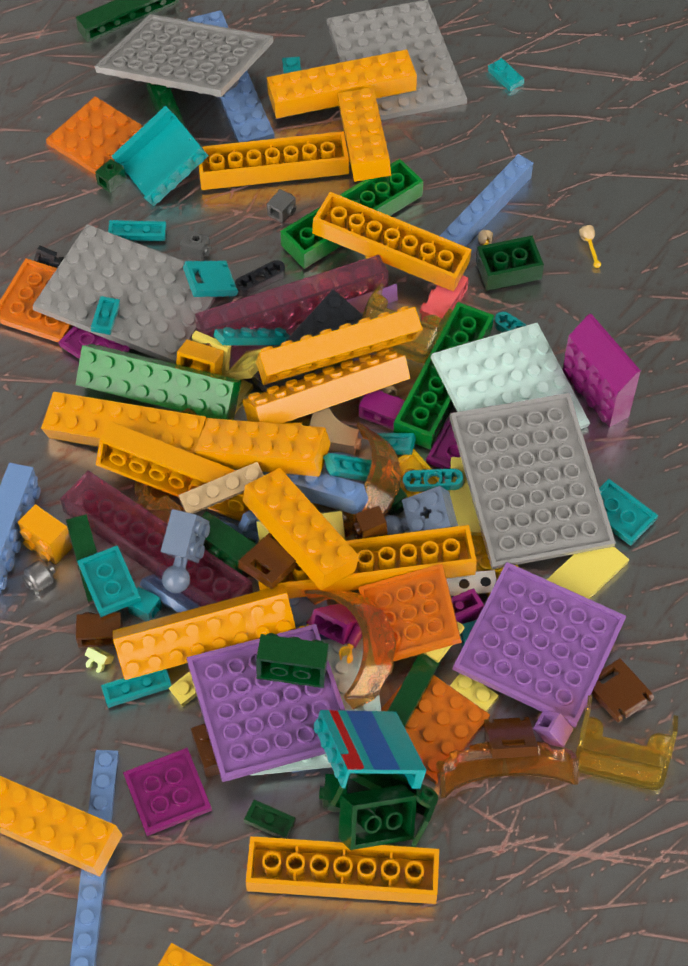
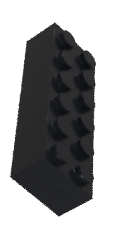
[252,289,363,392]

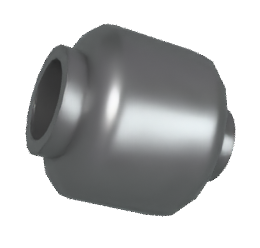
[22,560,56,592]

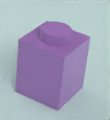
[533,711,574,747]

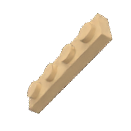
[179,462,264,514]

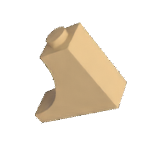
[309,407,362,456]

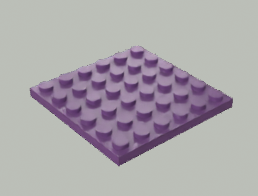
[452,562,626,728]
[186,624,345,782]

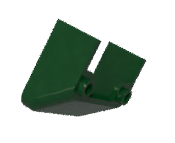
[331,773,438,847]

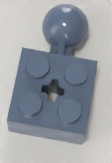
[385,486,458,535]
[161,509,210,593]

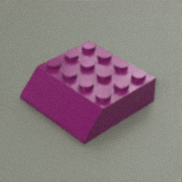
[562,313,641,428]

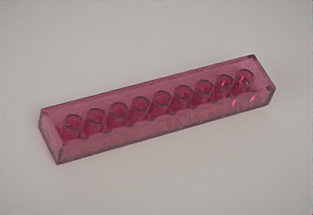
[195,255,388,347]
[60,470,253,607]

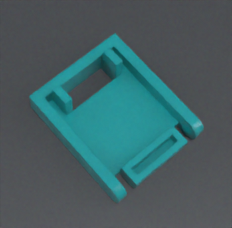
[183,261,238,297]

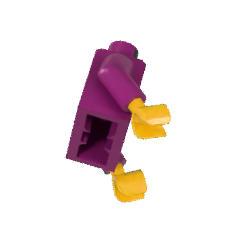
[297,604,364,664]

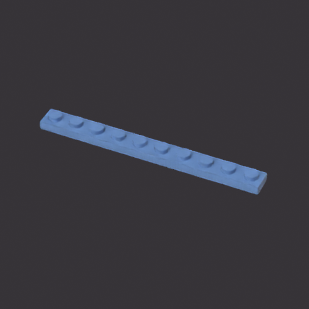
[70,750,119,966]

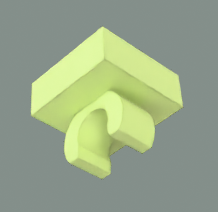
[85,647,115,673]

